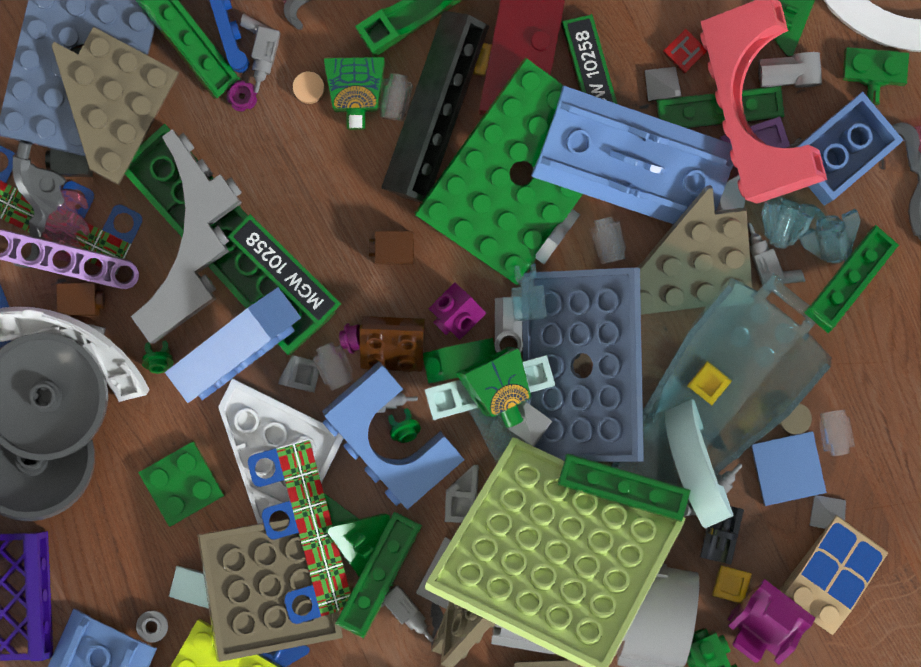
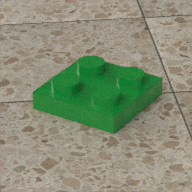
[138,441,225,527]

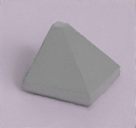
[644,67,681,102]
[278,355,322,393]
[508,401,552,447]
[809,495,846,529]

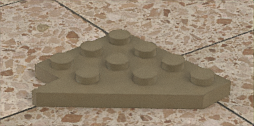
[52,27,179,185]
[637,185,753,315]
[432,601,495,667]

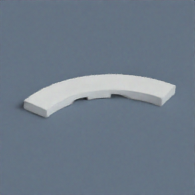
[824,0,921,52]
[0,307,150,402]

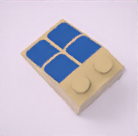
[780,515,888,635]

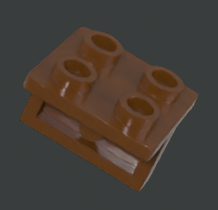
[360,316,425,372]

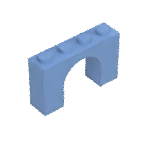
[322,361,465,509]

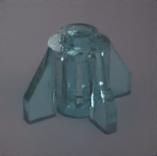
[761,196,817,249]
[798,208,861,263]

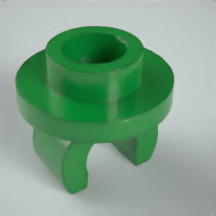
[142,340,174,374]
[388,408,421,443]

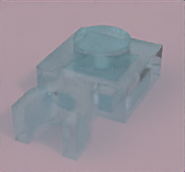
[511,264,547,322]

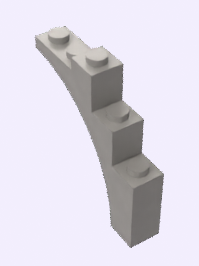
[131,129,242,343]

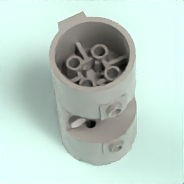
[491,564,699,667]

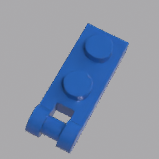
[209,0,250,73]

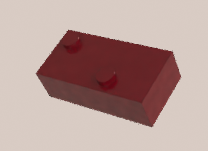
[479,0,565,115]

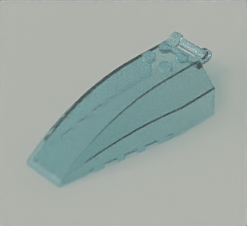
[611,273,832,488]

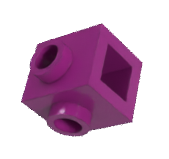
[428,282,486,340]

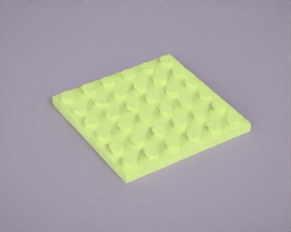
[425,437,686,667]

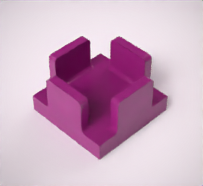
[727,579,815,665]

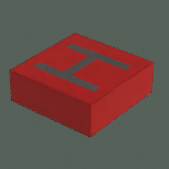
[663,29,707,74]

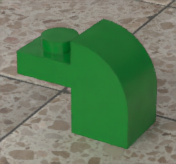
[423,338,496,384]

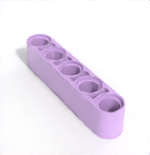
[0,229,139,289]

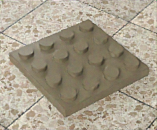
[197,518,343,662]

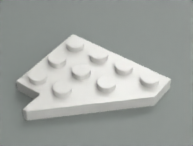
[218,379,344,524]

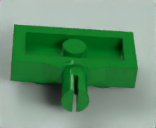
[842,47,909,105]

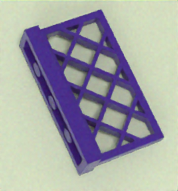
[0,531,54,661]

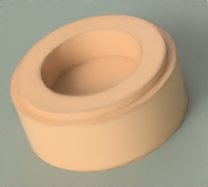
[293,71,325,104]

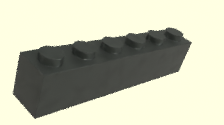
[381,10,489,202]

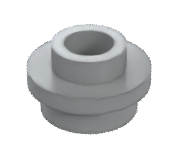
[136,610,168,642]

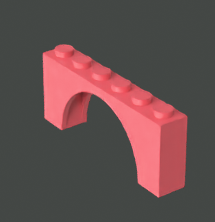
[700,0,827,204]

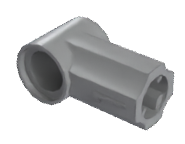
[758,52,822,88]
[494,297,523,353]

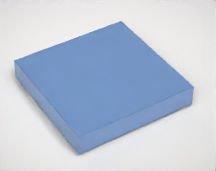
[750,431,827,506]

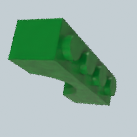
[355,0,463,57]

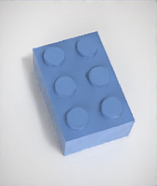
[797,92,904,205]

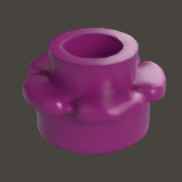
[227,81,257,112]
[339,323,360,354]

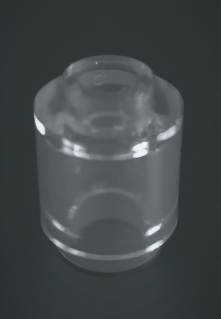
[378,74,413,121]
[589,217,627,264]
[313,342,354,391]
[818,409,855,457]

